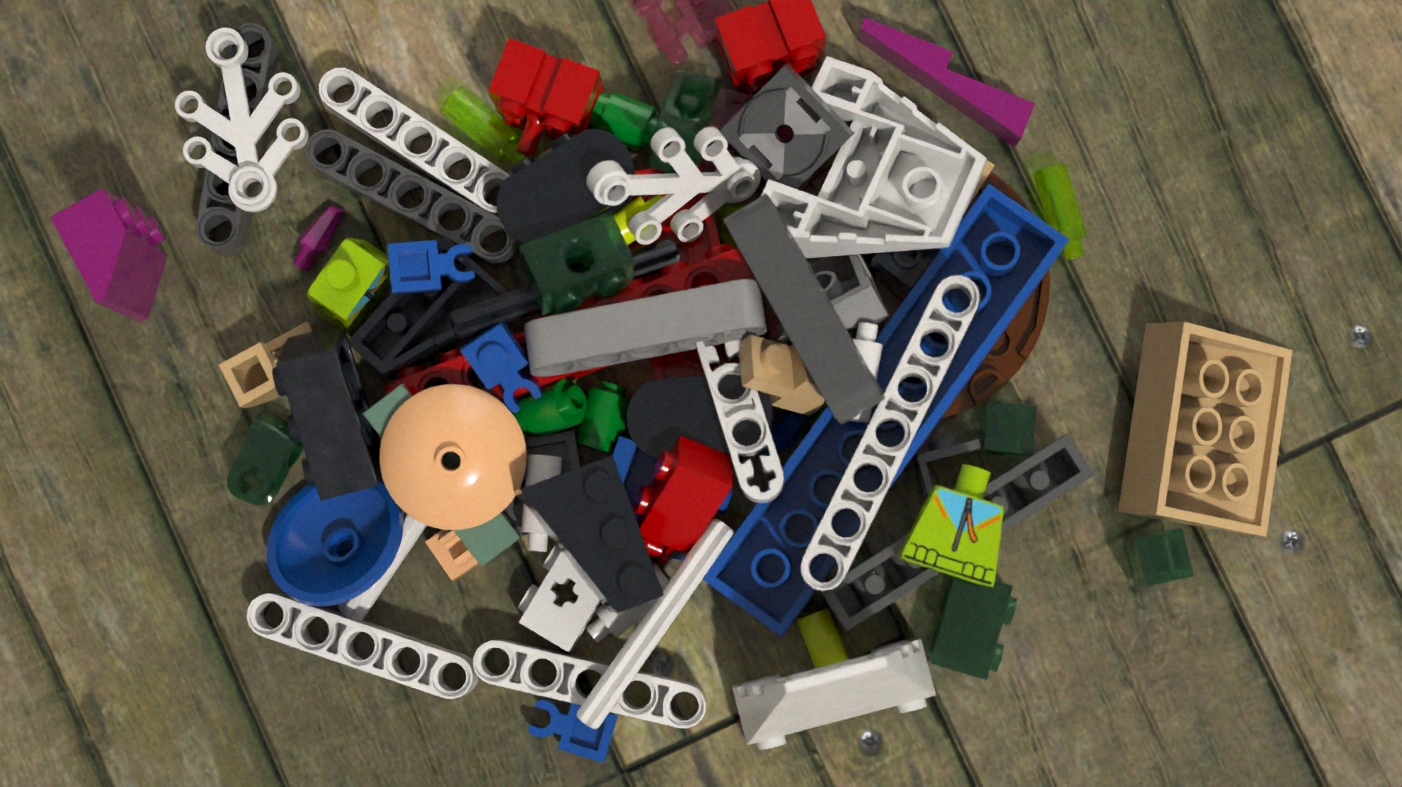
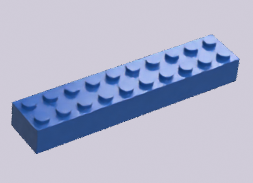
[703,184,1070,637]

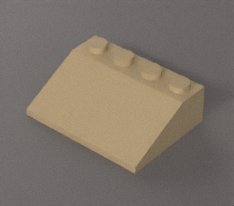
[1118,322,1293,537]

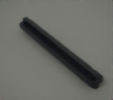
[450,240,680,338]

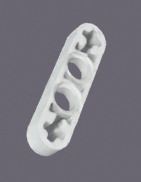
[696,340,784,503]

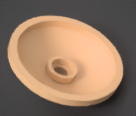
[379,384,527,530]

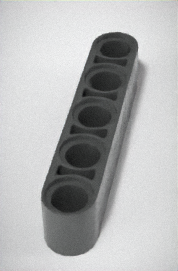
[196,23,281,256]
[306,129,519,267]
[724,194,885,425]

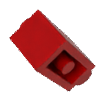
[633,435,733,565]

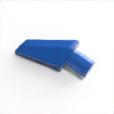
[762,410,810,456]

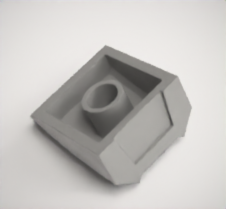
[763,254,891,344]

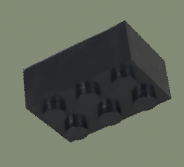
[272,323,381,501]

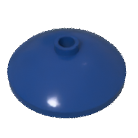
[267,480,403,606]

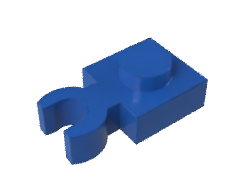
[387,240,475,295]
[460,320,542,413]
[528,699,619,763]

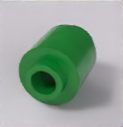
[589,92,662,152]
[514,379,587,437]
[575,381,631,454]

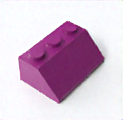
[50,188,168,323]

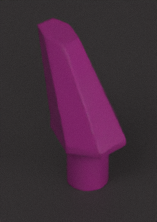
[293,203,344,271]

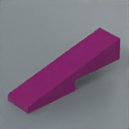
[858,18,1035,148]

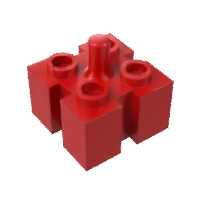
[715,0,826,101]
[488,38,605,157]

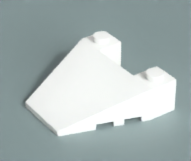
[760,56,987,258]
[732,637,936,750]

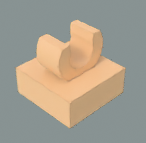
[425,529,479,581]

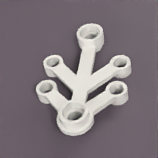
[175,28,309,212]
[586,127,761,245]

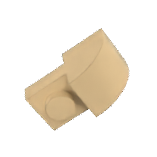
[218,321,316,408]
[739,335,825,416]

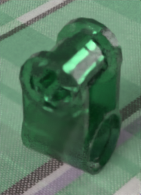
[227,411,304,506]

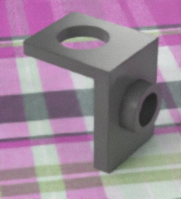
[912,436,982,502]

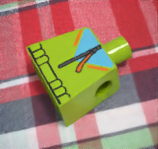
[307,238,390,338]
[897,464,1004,587]

